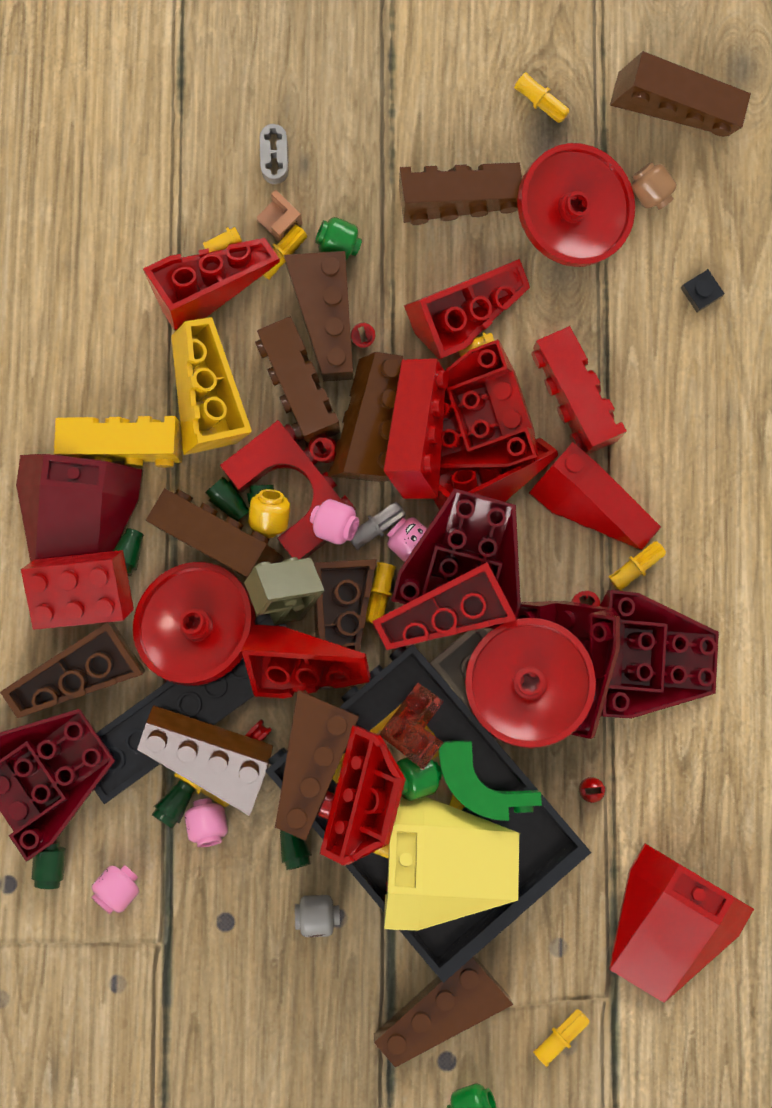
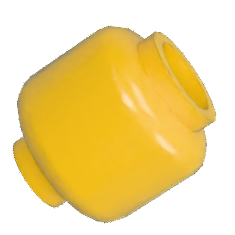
[248,489,290,538]

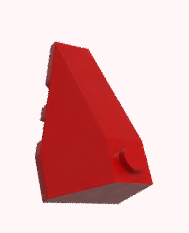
[404,259,530,359]
[241,624,371,699]

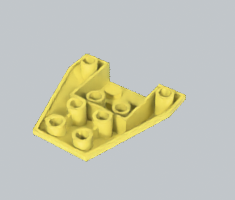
[384,796,519,931]

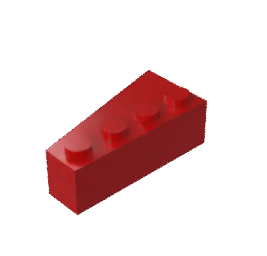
[532,326,627,455]
[384,358,448,499]
[372,562,517,650]

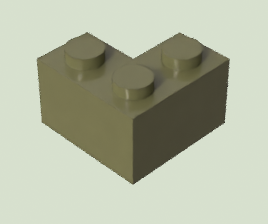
[244,557,324,625]

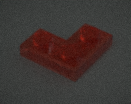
[379,683,444,770]

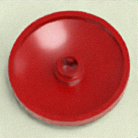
[517,143,635,267]
[133,562,255,686]
[465,618,596,748]

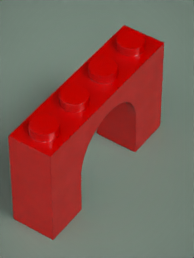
[220,420,356,559]

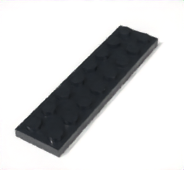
[94,613,289,804]

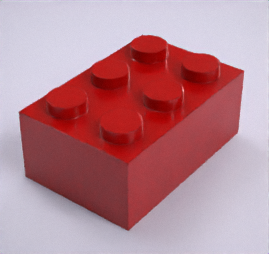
[21,550,134,630]

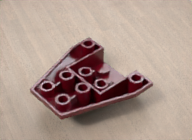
[16,454,143,562]
[391,488,521,629]
[600,590,719,719]
[517,601,620,739]
[0,709,115,862]

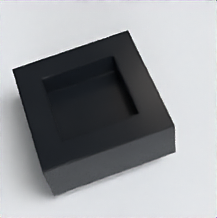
[681,269,725,313]

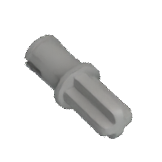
[351,502,405,551]

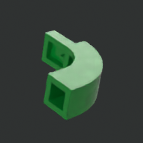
[437,741,542,821]

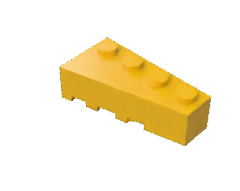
[171,317,252,455]
[54,416,183,468]

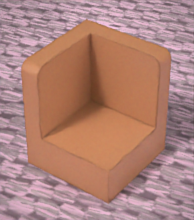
[257,190,302,242]

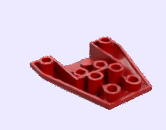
[440,339,538,468]
[609,843,754,1003]

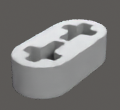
[260,124,289,184]

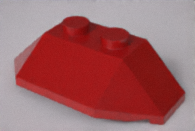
[319,725,406,865]

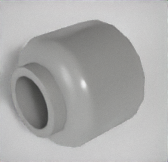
[295,895,340,937]

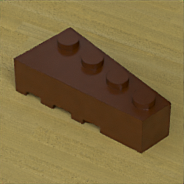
[610,51,751,137]
[284,251,354,382]
[255,316,341,447]
[146,488,284,577]
[314,559,377,690]
[0,622,145,718]
[275,690,359,841]

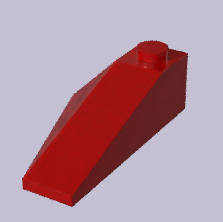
[143,238,280,331]
[434,438,558,510]
[529,442,661,550]

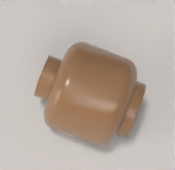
[631,162,677,210]

